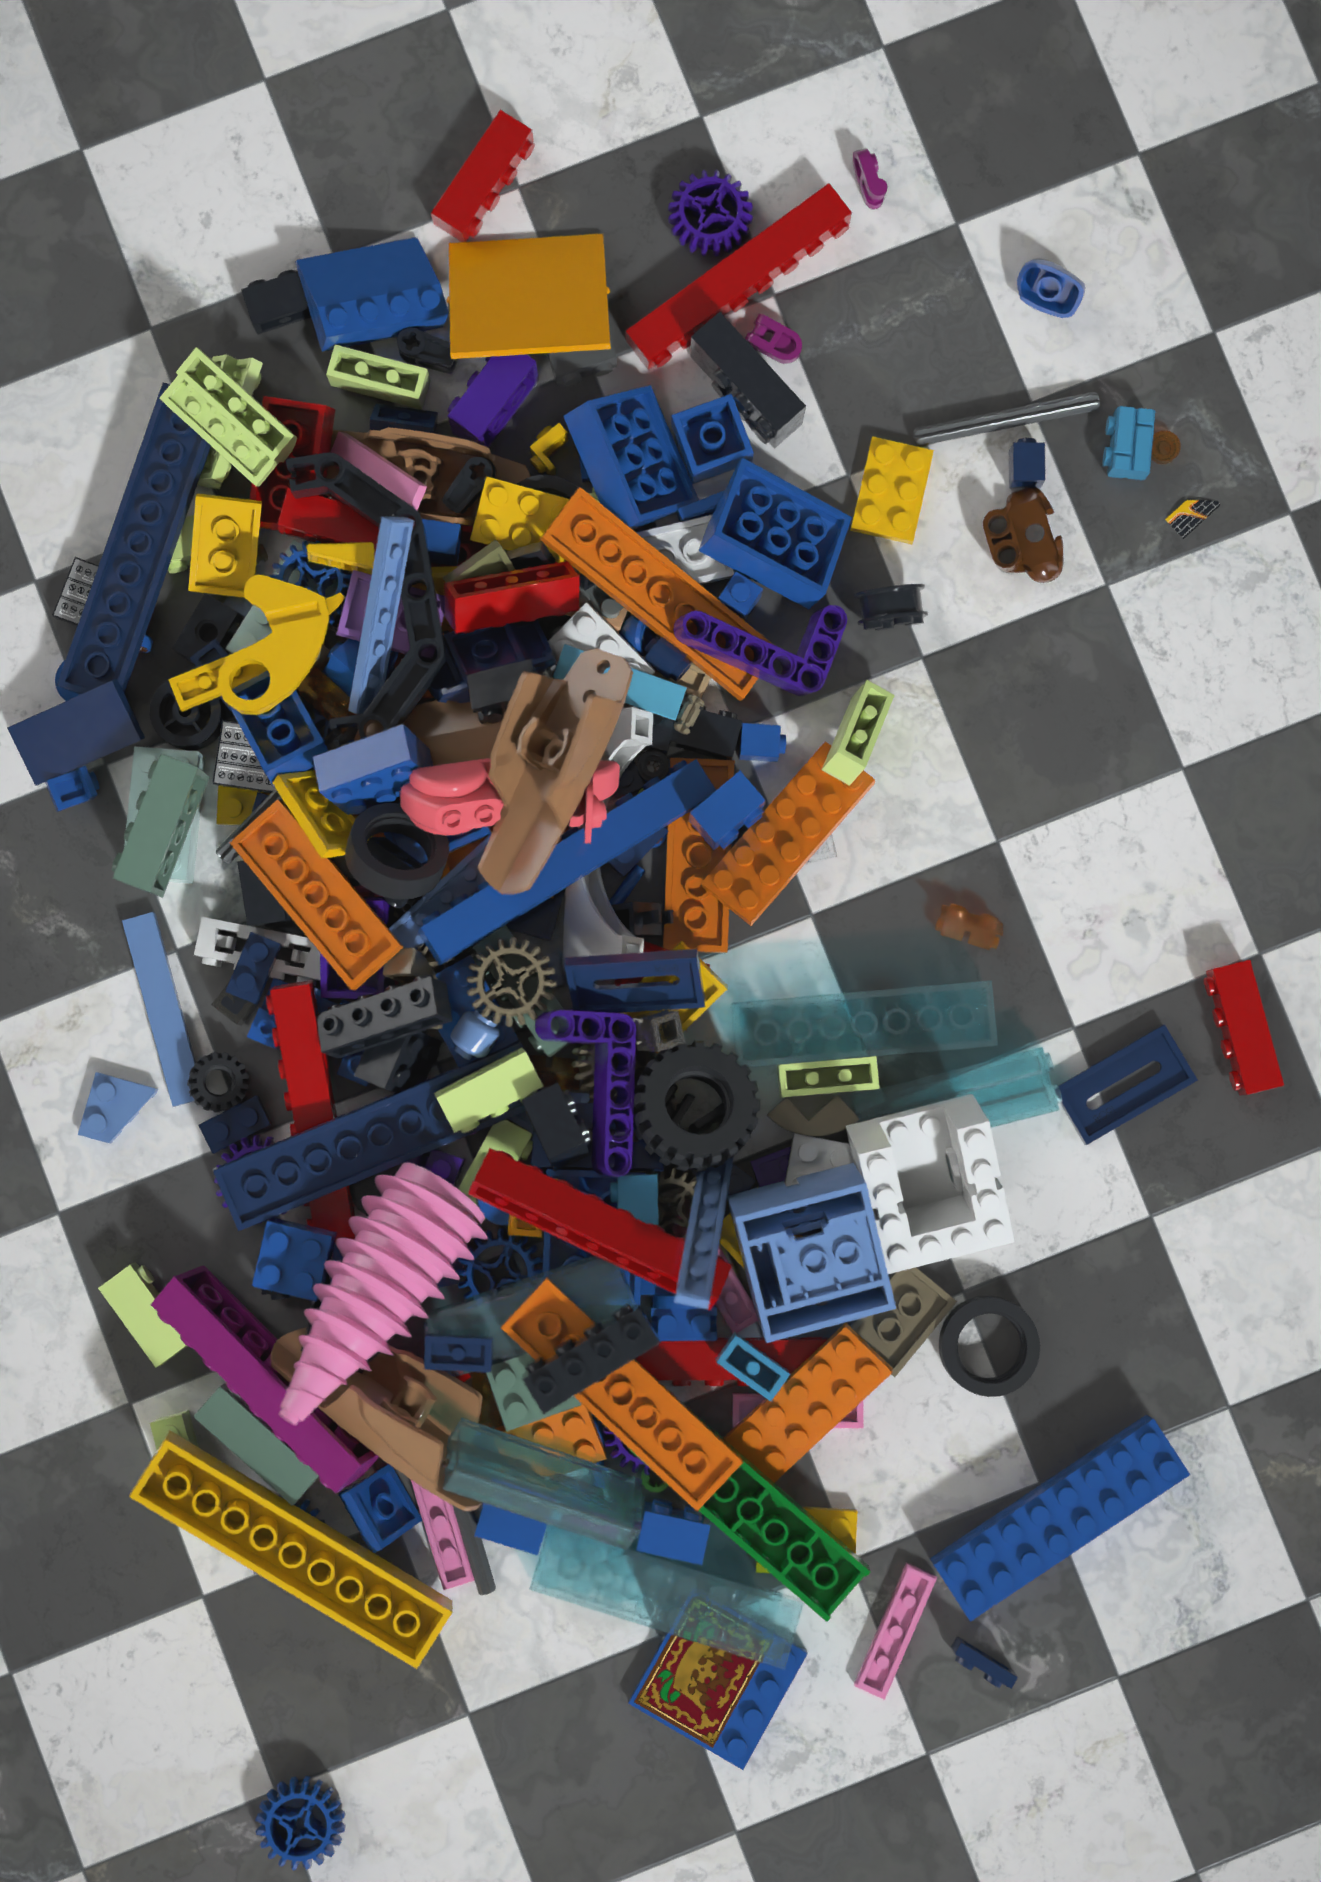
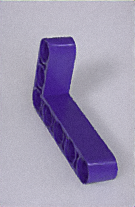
[673,605,847,696]
[535,1010,636,1177]

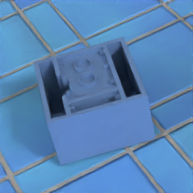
[727,1163,896,1343]

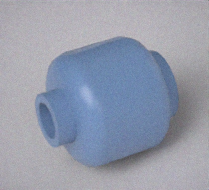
[451,1009,500,1060]

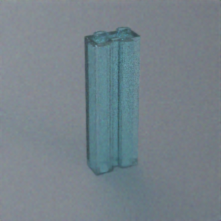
[851,1047,1062,1128]
[424,1255,636,1377]
[443,1418,645,1550]

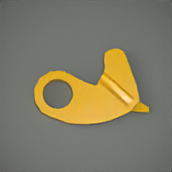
[217,574,345,715]

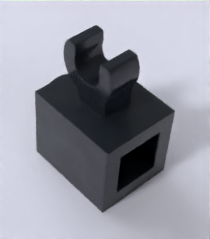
[611,902,674,938]

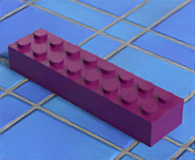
[150,1265,379,1493]

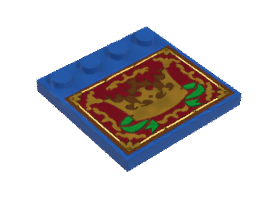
[628,1585,808,1770]

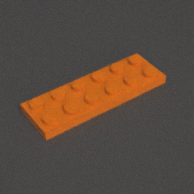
[701,741,875,926]
[663,758,735,953]
[230,799,404,991]
[723,1323,893,1483]

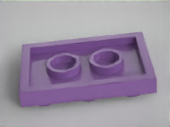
[336,570,445,662]

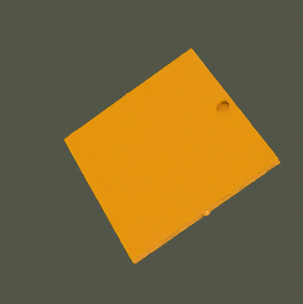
[447,234,611,359]

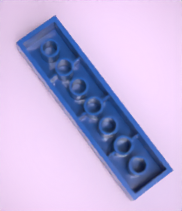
[929,1415,1191,1622]

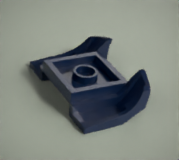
[421,619,557,704]

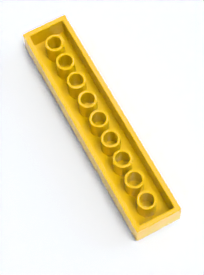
[129,1430,453,1669]

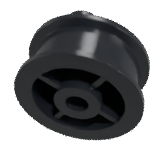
[854,584,928,631]
[150,680,226,751]

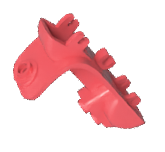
[400,758,620,844]

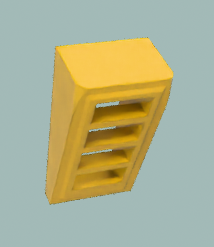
[307,542,374,575]

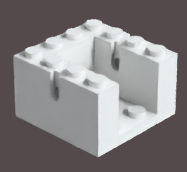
[846,1094,1015,1274]

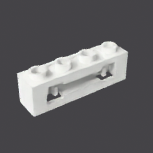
[194,917,321,986]

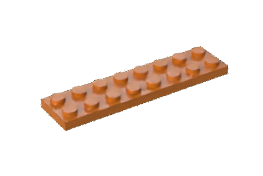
[539,487,774,701]
[501,1277,743,1511]

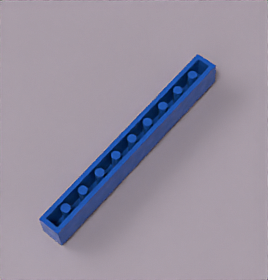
[418,759,716,966]

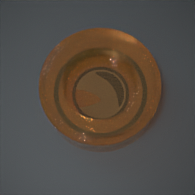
[1151,430,1181,464]

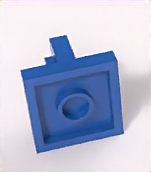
[338,1464,422,1553]

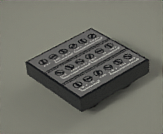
[52,557,99,626]
[212,720,276,793]

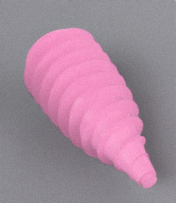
[279,1162,487,1426]

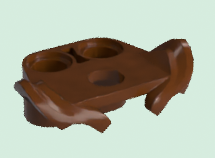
[983,486,1064,583]

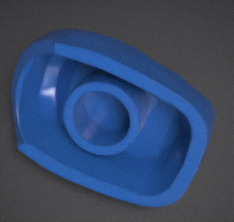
[1017,259,1085,318]

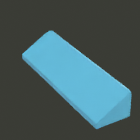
[553,644,687,720]

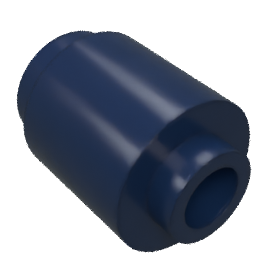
[644,636,693,682]

